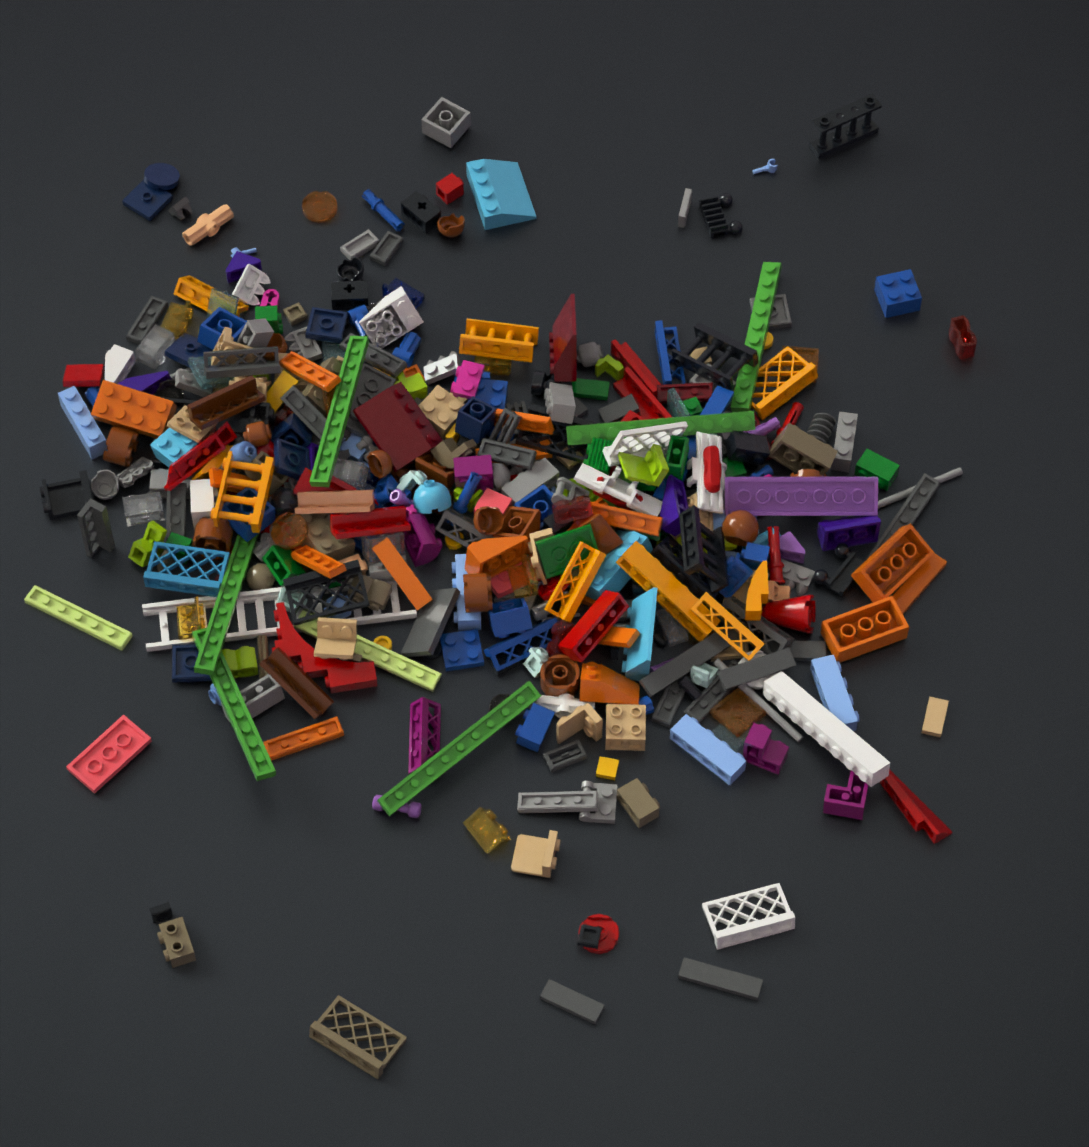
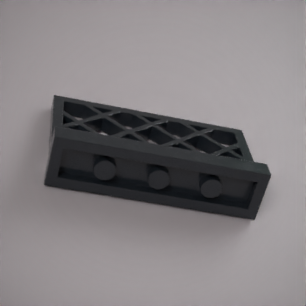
[515,404,597,463]
[650,534,719,606]
[283,560,370,625]

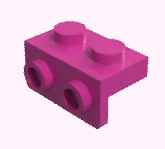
[450,360,485,399]

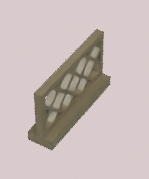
[309,995,407,1079]

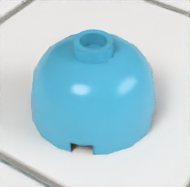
[413,480,452,514]

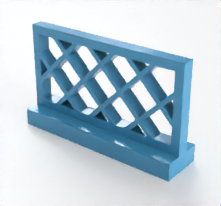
[143,541,230,597]

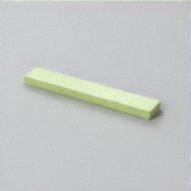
[24,585,133,651]

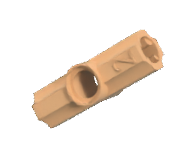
[182,204,234,246]

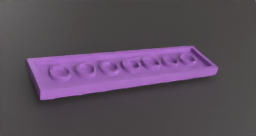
[725,477,878,516]

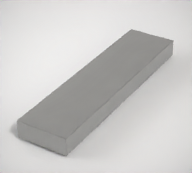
[517,791,599,813]

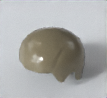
[246,563,276,590]

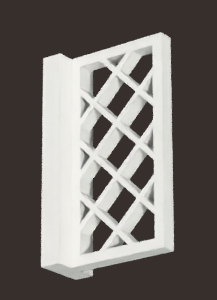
[602,421,688,467]
[702,883,795,950]

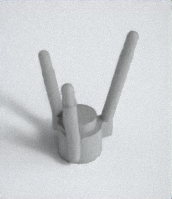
[531,591,580,622]

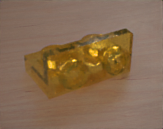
[159,300,194,339]
[176,597,205,640]
[463,807,510,854]

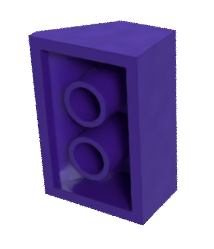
[817,516,881,551]

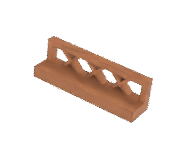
[295,490,375,514]

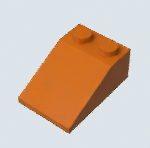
[465,536,528,578]
[579,662,640,705]

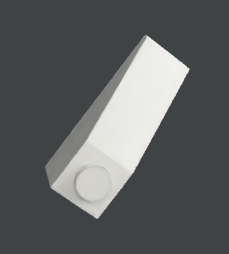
[105,344,136,384]

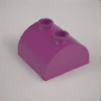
[401,513,442,567]

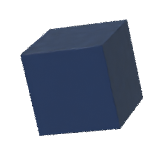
[455,396,497,444]
[271,412,313,448]

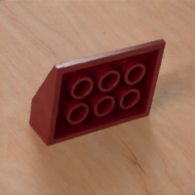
[549,294,577,382]
[352,382,443,472]

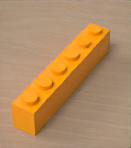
[616,541,721,642]

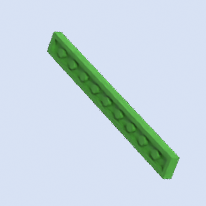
[731,262,782,412]
[309,336,369,487]
[566,411,755,445]
[194,534,259,676]
[192,627,276,781]
[377,681,542,817]

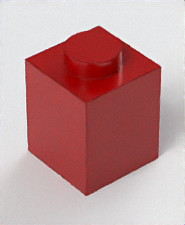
[436,173,464,205]

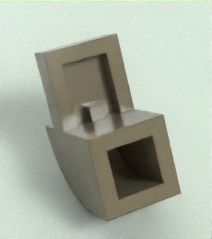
[431,437,477,468]

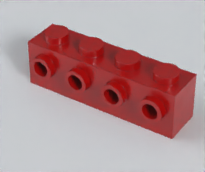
[558,590,630,662]

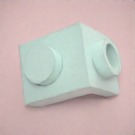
[396,470,427,492]
[275,587,308,614]
[523,647,550,678]
[690,663,718,688]

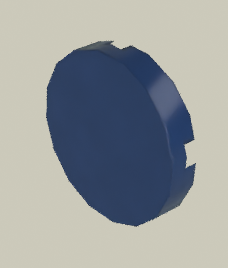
[144,163,180,190]

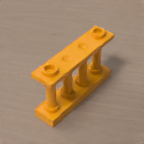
[459,318,539,363]
[210,451,275,533]

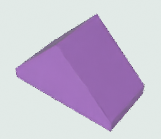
[767,531,805,563]

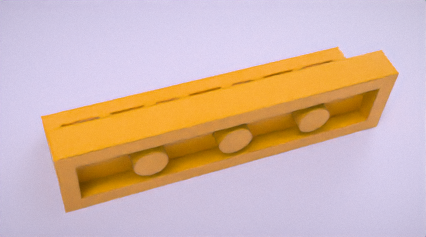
[173,275,249,317]
[544,541,606,623]
[690,592,764,661]

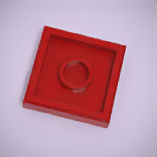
[63,364,104,387]

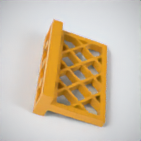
[733,346,818,420]

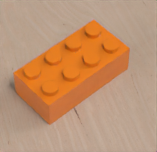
[90,380,177,439]
[851,523,935,602]
[820,596,909,663]

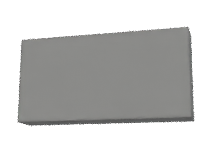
[678,188,692,228]
[340,229,380,260]

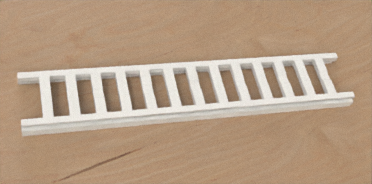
[142,576,417,652]

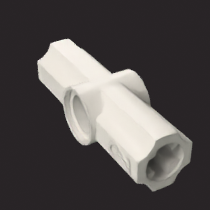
[535,693,595,718]

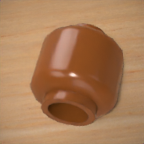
[243,421,272,447]

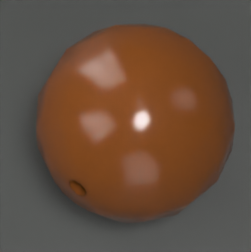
[722,510,760,547]

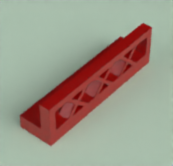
[611,339,661,400]
[613,366,672,419]
[330,505,411,539]

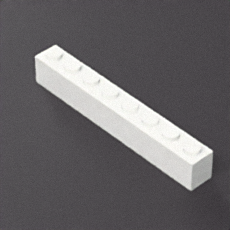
[763,671,890,787]

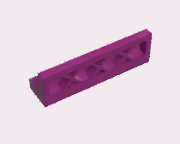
[408,697,441,774]

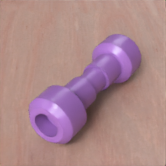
[390,489,421,514]
[372,795,422,818]

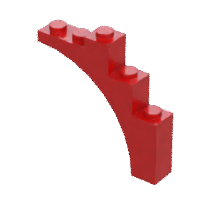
[272,602,377,694]

